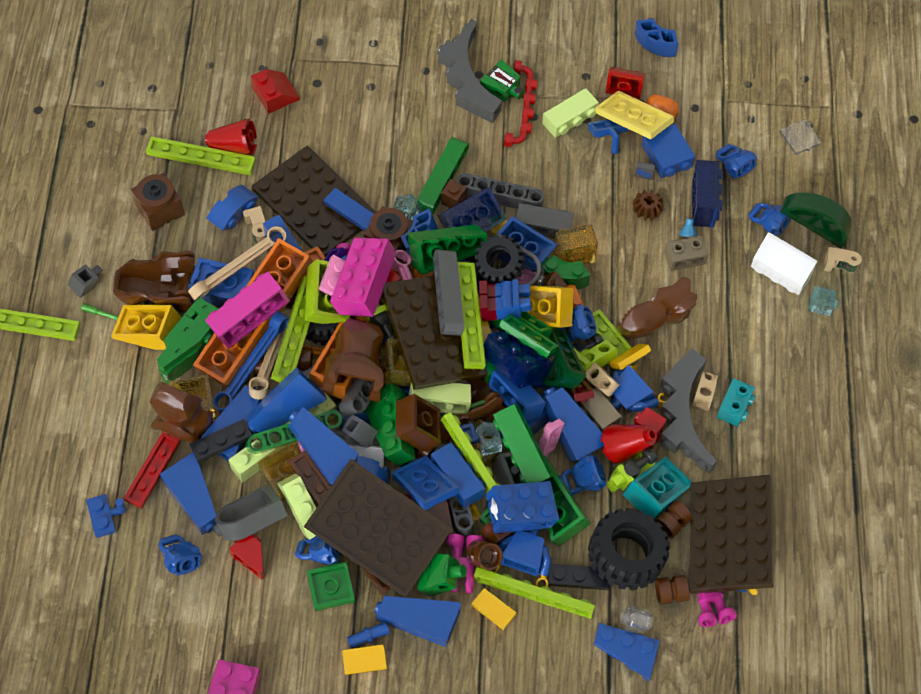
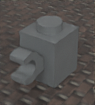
[67,264,103,298]
[341,414,378,448]

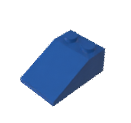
[492,216,557,272]

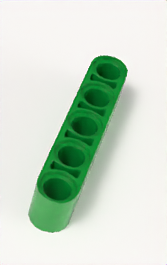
[416,137,469,214]
[246,410,342,454]

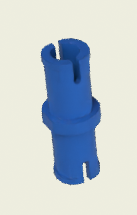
[347,621,390,649]

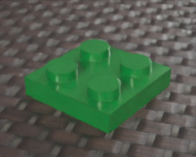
[306,562,355,611]

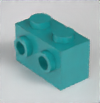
[716,378,756,427]

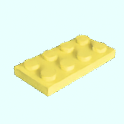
[595,91,674,140]

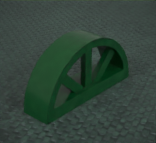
[780,193,852,248]
[539,327,586,391]

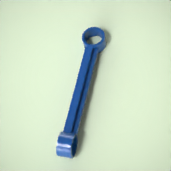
[213,311,290,412]

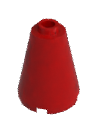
[205,119,257,155]
[601,424,657,463]

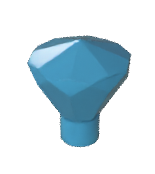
[679,218,697,238]

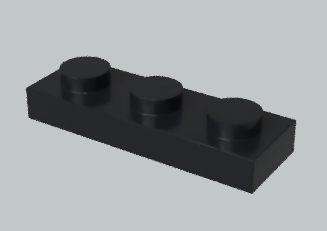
[189,419,252,463]
[548,564,610,590]

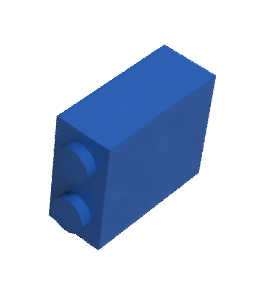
[641,124,695,178]

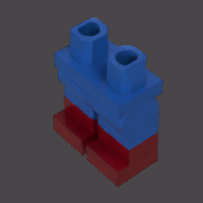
[479,279,531,322]

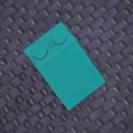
[623,457,692,520]

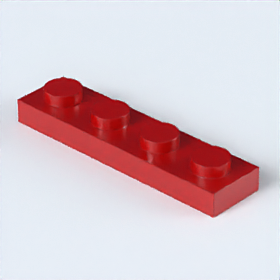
[123,432,181,509]

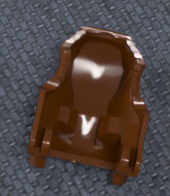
[113,251,196,312]
[617,277,697,339]
[321,319,384,402]
[440,378,505,441]
[150,382,214,443]

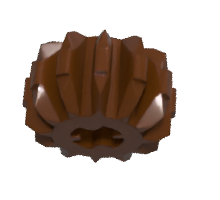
[633,189,664,221]

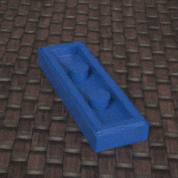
[324,188,374,231]

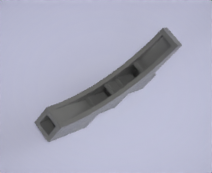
[437,19,502,123]
[659,348,717,474]

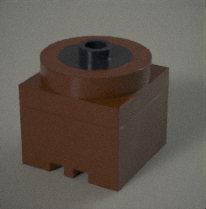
[131,173,185,231]
[363,206,413,262]

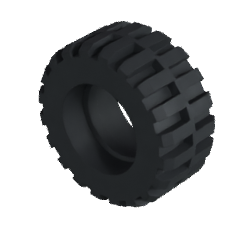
[588,508,670,590]

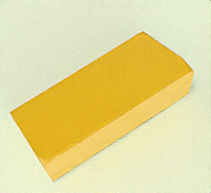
[342,645,387,675]

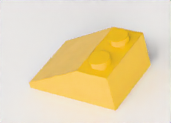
[520,285,573,328]
[111,305,182,350]

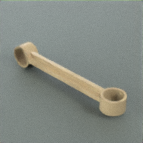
[188,226,286,301]
[249,308,292,399]

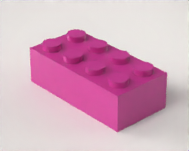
[330,238,397,317]
[205,271,290,349]
[208,659,261,694]

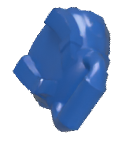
[716,144,757,179]
[748,203,791,236]
[560,305,596,342]
[561,455,607,495]
[158,534,202,576]
[295,536,341,565]

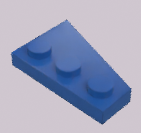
[593,623,660,682]

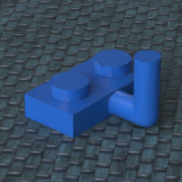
[588,119,628,154]
[86,494,127,538]

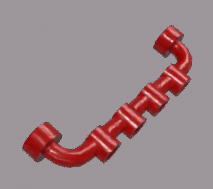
[504,60,537,148]

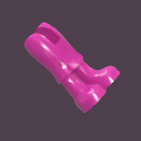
[446,534,485,594]
[698,592,737,627]

